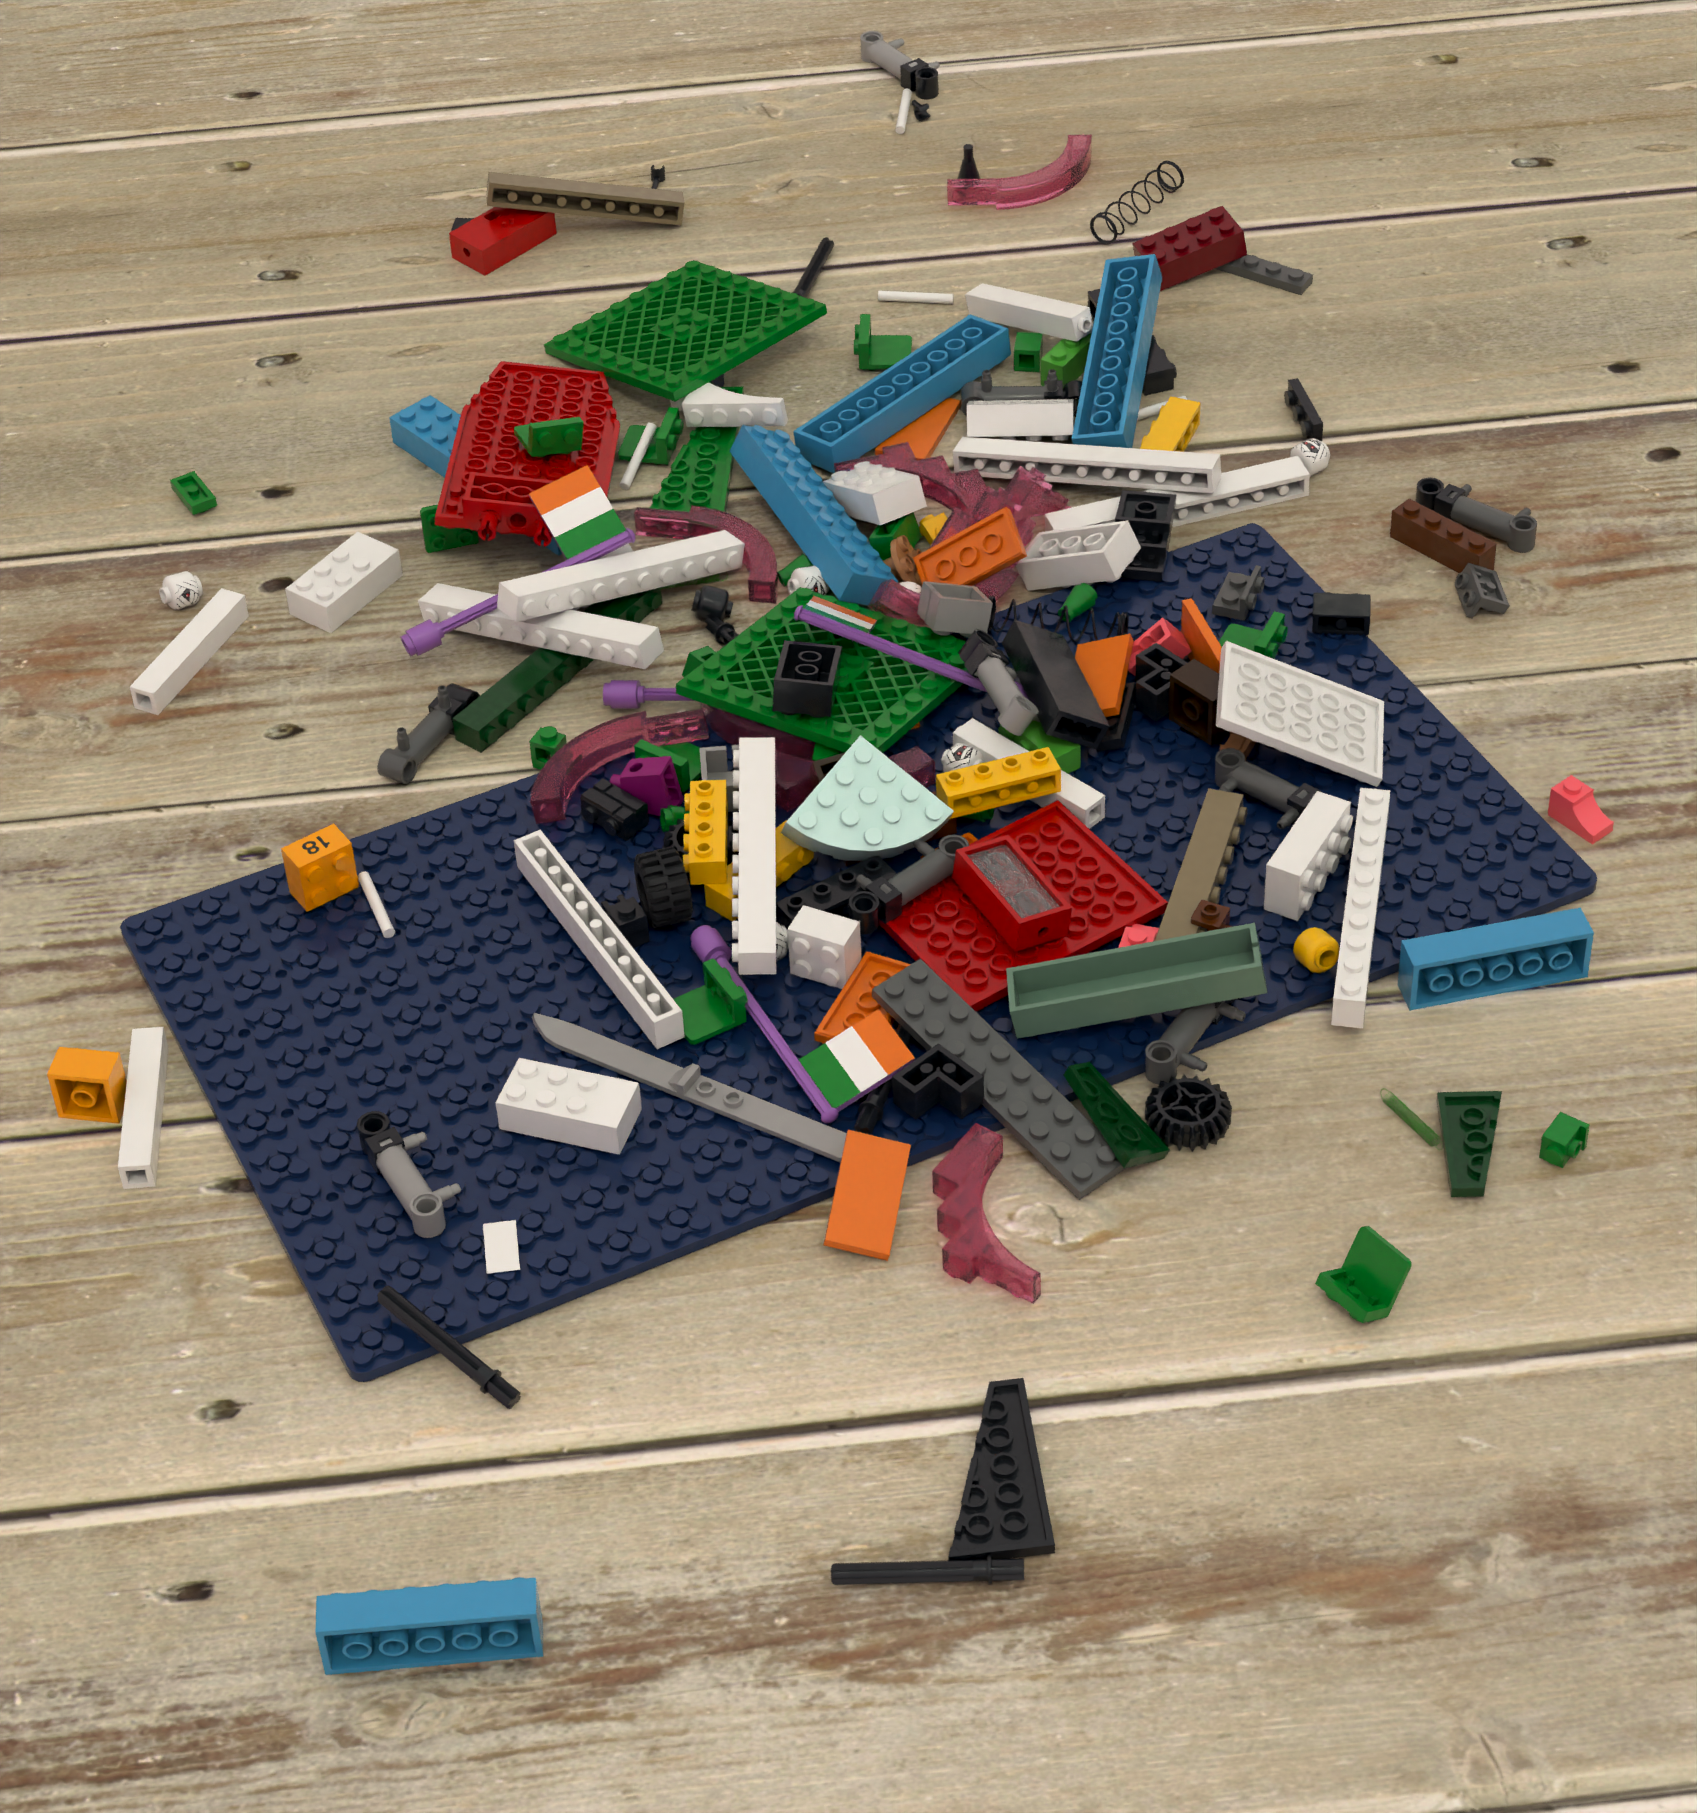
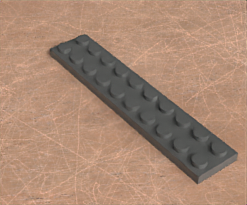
[872,959,1126,1200]

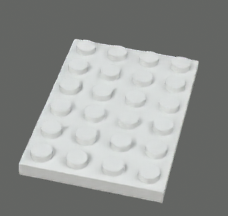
[1216,641,1384,787]

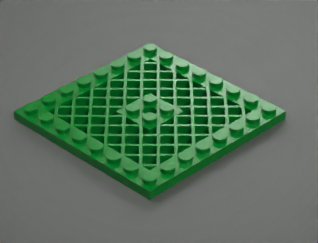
[544,260,827,402]
[676,587,969,753]

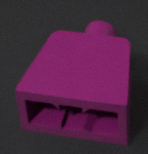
[610,756,684,816]

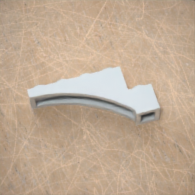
[670,382,788,427]

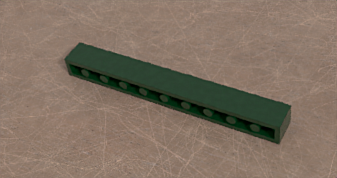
[452,587,662,753]

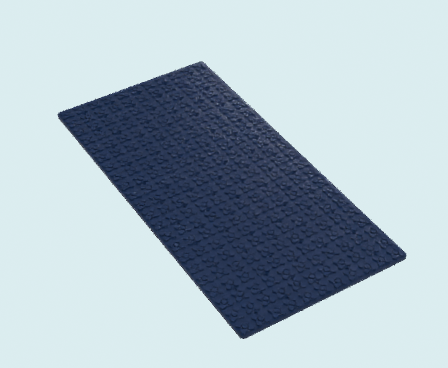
[120,523,1597,1382]

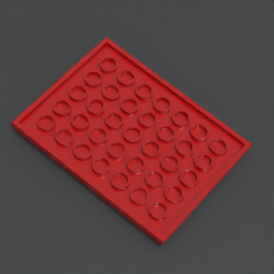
[879,800,1168,1011]

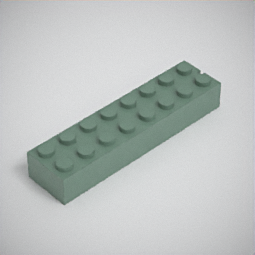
[1006,923,1267,1039]

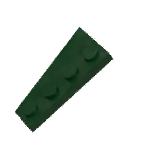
[1063,1062,1170,1168]
[1436,1091,1502,1197]

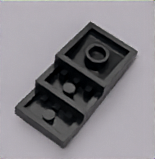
[1115,490,1177,582]

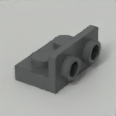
[1455,563,1510,618]
[1212,565,1265,621]

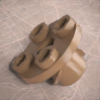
[883,535,922,587]

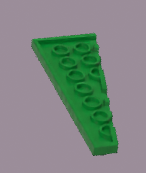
[645,387,744,523]

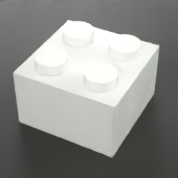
[787,905,862,989]

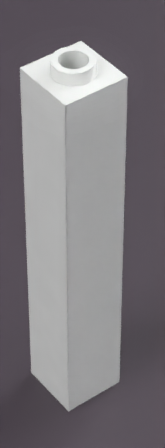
[965,283,1093,342]
[130,588,249,715]
[953,718,1105,829]
[118,1027,169,1189]

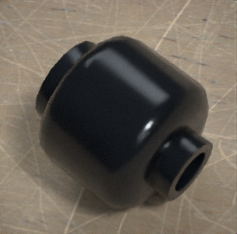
[691,585,733,622]

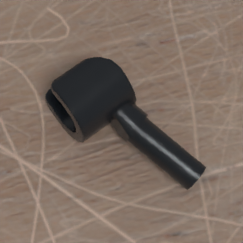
[911,100,930,121]
[651,165,665,189]

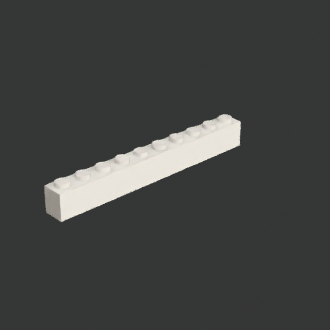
[953,437,1221,493]
[1045,456,1310,531]
[497,530,745,622]
[418,583,664,669]
[732,737,776,975]
[1331,788,1390,1028]
[514,829,685,1049]

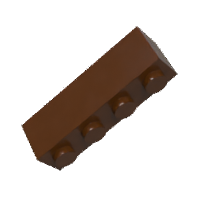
[1390,499,1497,573]

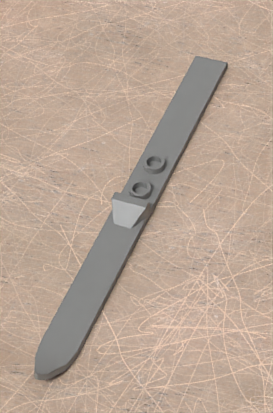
[532,1013,847,1162]

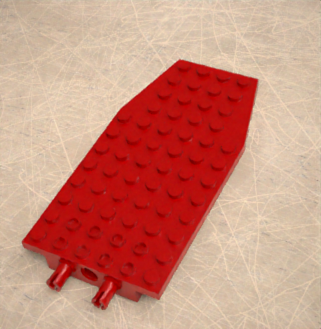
[435,361,620,547]

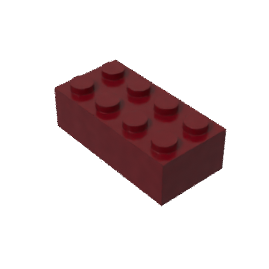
[1132,206,1247,291]

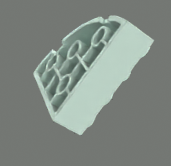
[781,735,954,861]

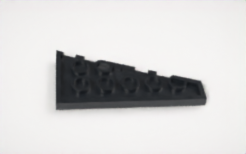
[948,1378,1055,1560]

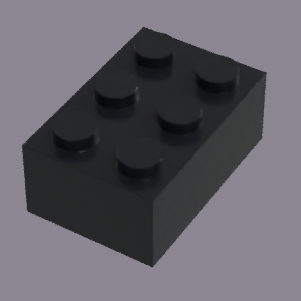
[772,640,842,718]

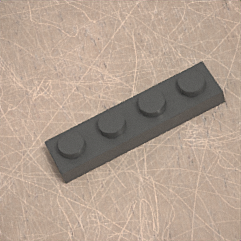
[1215,254,1313,295]

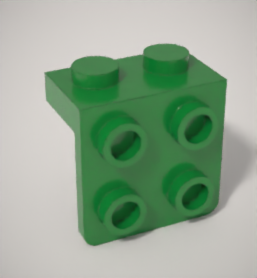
[854,314,912,370]
[618,407,684,465]
[514,417,583,457]
[420,505,479,553]
[1219,611,1288,659]
[634,736,701,793]
[673,958,748,1044]
[1315,1226,1412,1323]

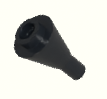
[957,144,981,189]

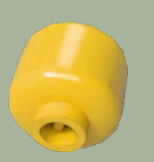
[1293,927,1340,973]

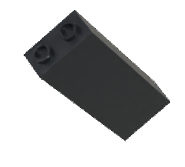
[1002,620,1110,750]

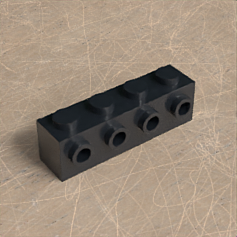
[776,855,897,929]

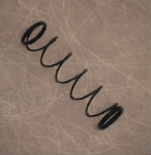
[1090,161,1184,244]
[987,595,1129,642]

